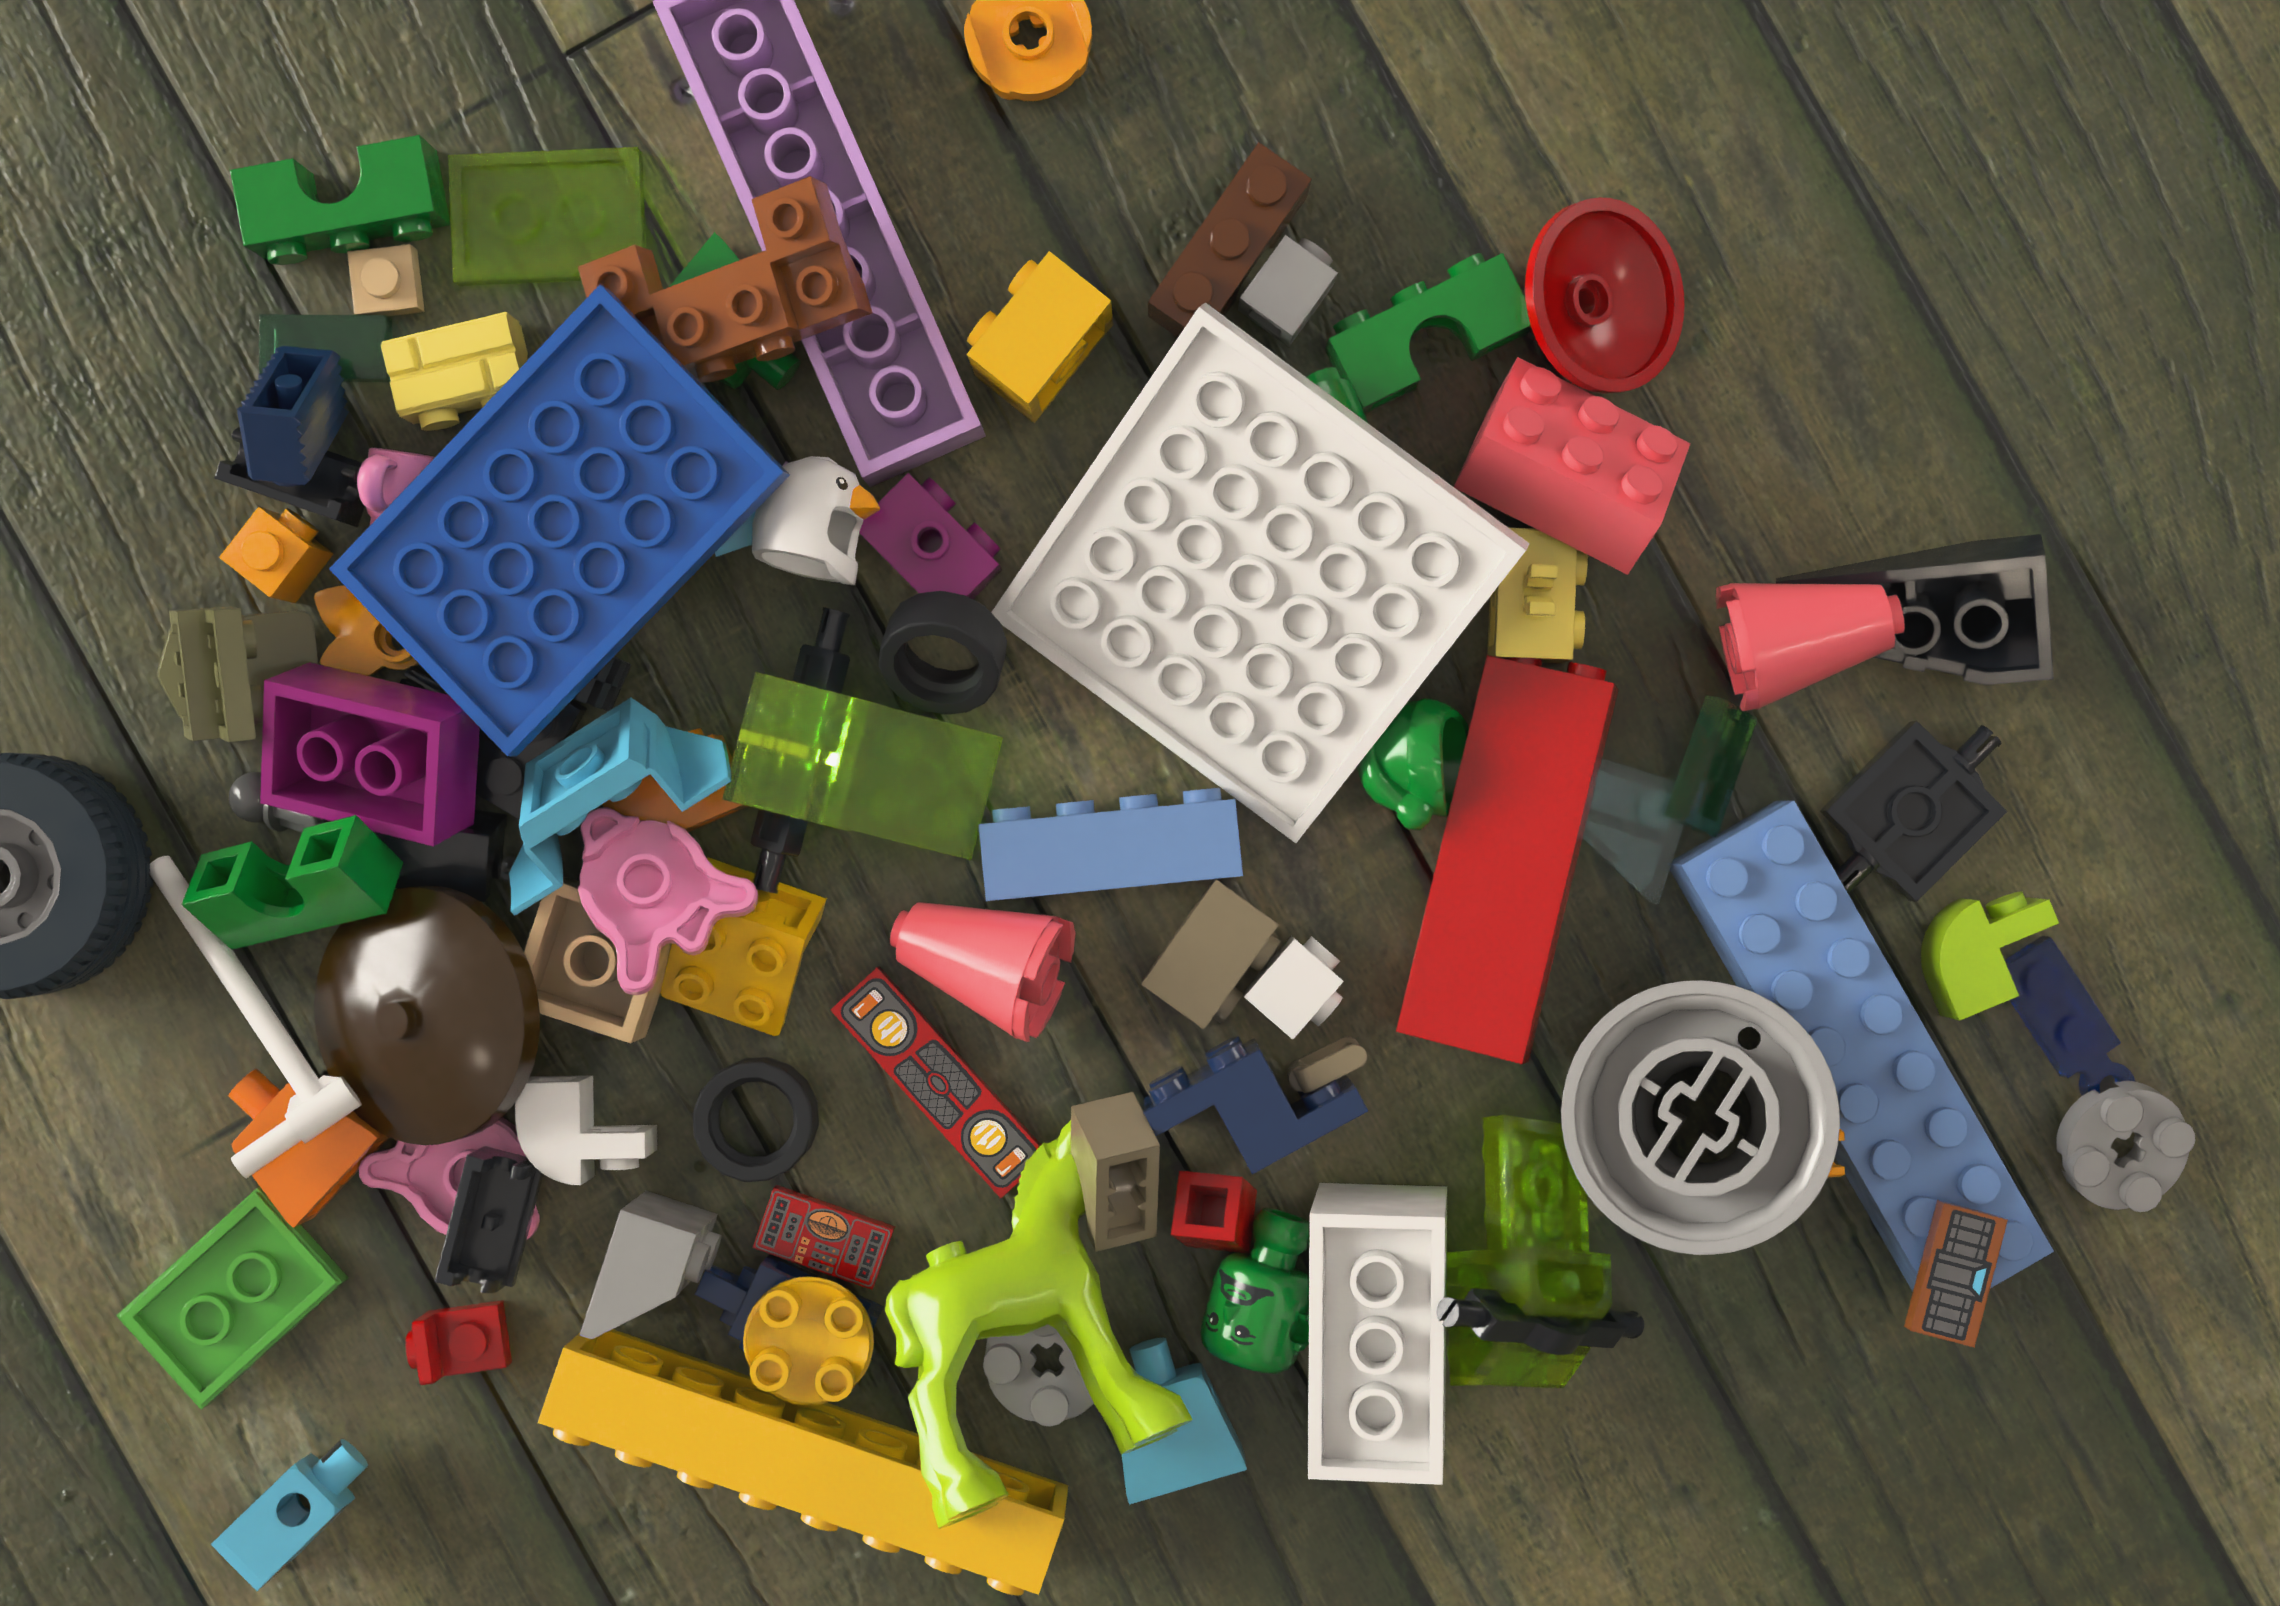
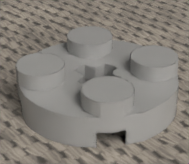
[2056,1081,2195,1212]
[983,1325,1094,1427]

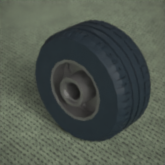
[0,753,153,999]

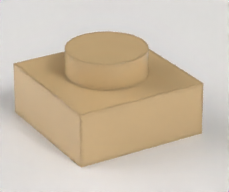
[347,244,425,319]

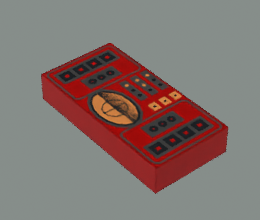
[752,1185,896,1290]

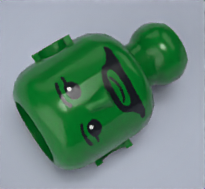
[1200,1208,1310,1374]

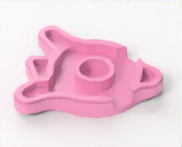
[578,807,758,995]
[359,1117,540,1240]

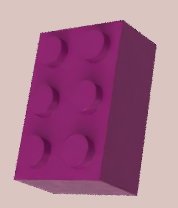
[260,662,480,847]

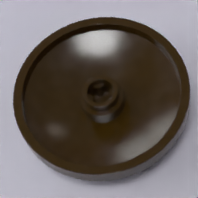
[314,885,540,1145]

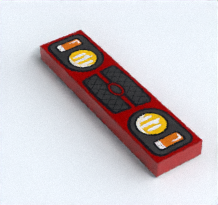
[830,966,1041,1198]

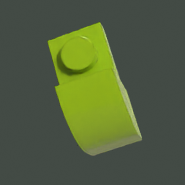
[1921,892,2059,1020]

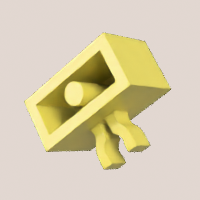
[1487,528,1588,663]

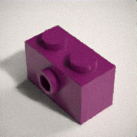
[859,473,1002,599]

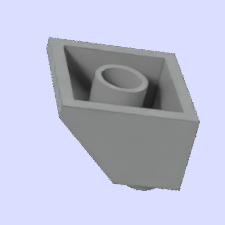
[579,1191,722,1340]

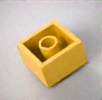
[967,251,1113,423]

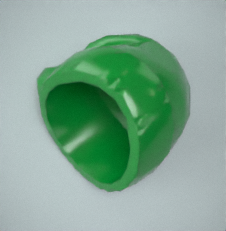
[1357,698,1469,830]

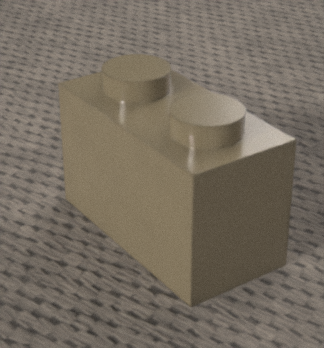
[1141,879,1281,1029]

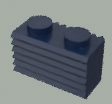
[237,346,349,487]

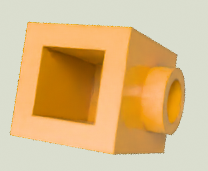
[219,507,333,603]

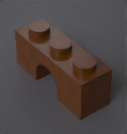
[1148,142,1312,337]

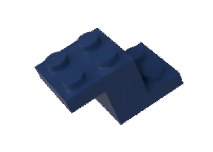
[1143,1036,1368,1174]

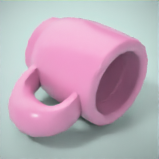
[357,448,435,525]

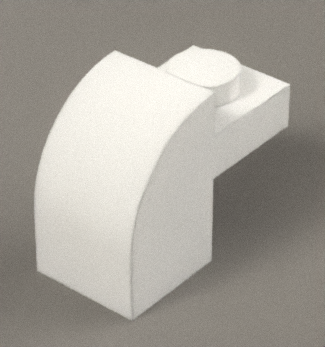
[515,1076,657,1185]

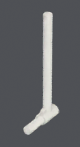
[149,856,362,1179]

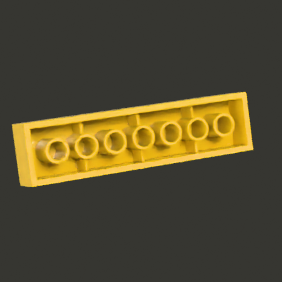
[538,1329,1069,1596]

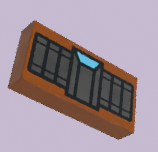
[1904,1200,2008,1348]

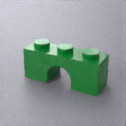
[230,135,451,265]
[1325,253,1532,414]
[181,815,403,950]

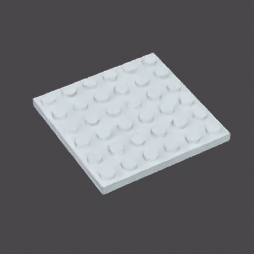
[991,302,1530,843]

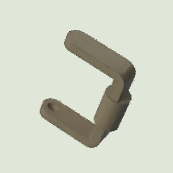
[1287,1036,1367,1094]

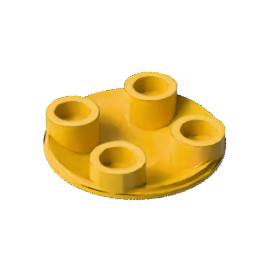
[743,1277,874,1405]

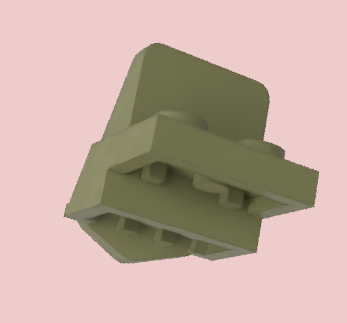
[157,607,318,742]

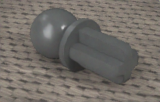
[229,772,330,832]

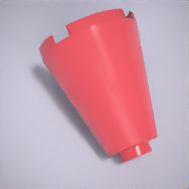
[1716,583,1905,711]
[890,902,1075,1042]

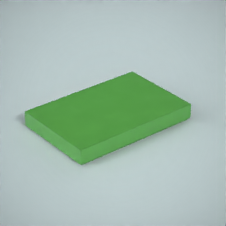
[116,1187,349,1410]

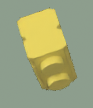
[381,312,528,431]

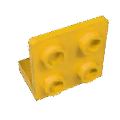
[660,857,827,1036]

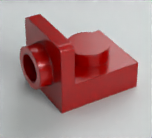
[406,1300,512,1385]

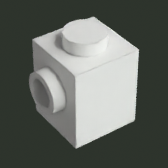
[1243,936,1344,1039]

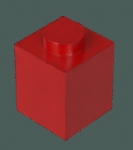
[1171,1171,1257,1253]

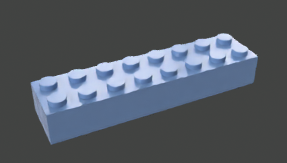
[1666,801,2054,1291]

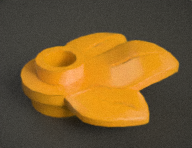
[314,585,419,676]

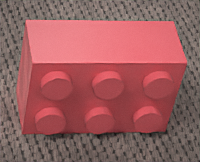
[1454,357,1691,575]

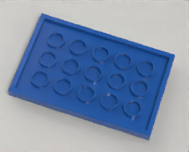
[329,284,790,757]

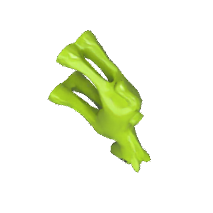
[885,1120,1193,1529]

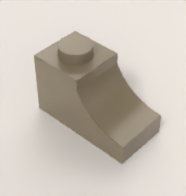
[1071,1092,1160,1252]

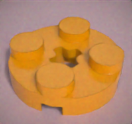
[964,0,1092,101]

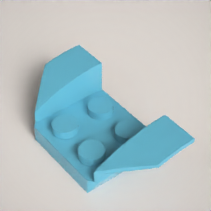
[509,697,731,916]

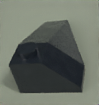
[1776,534,2054,685]

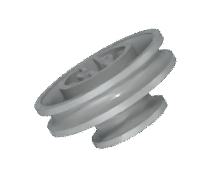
[1561,980,1840,1255]

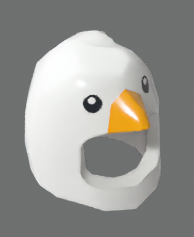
[752,456,880,585]

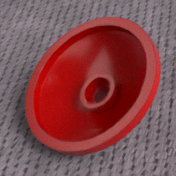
[1525,197,1685,394]

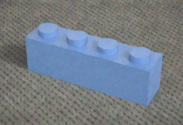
[978,788,1243,901]

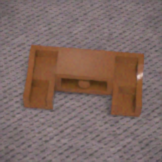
[578,176,873,382]

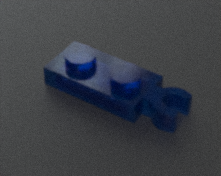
[2005,936,2136,1096]

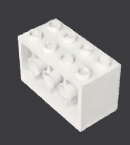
[1308,1183,1447,1485]

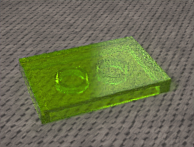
[448,147,646,286]

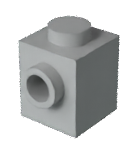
[1238,235,1338,347]

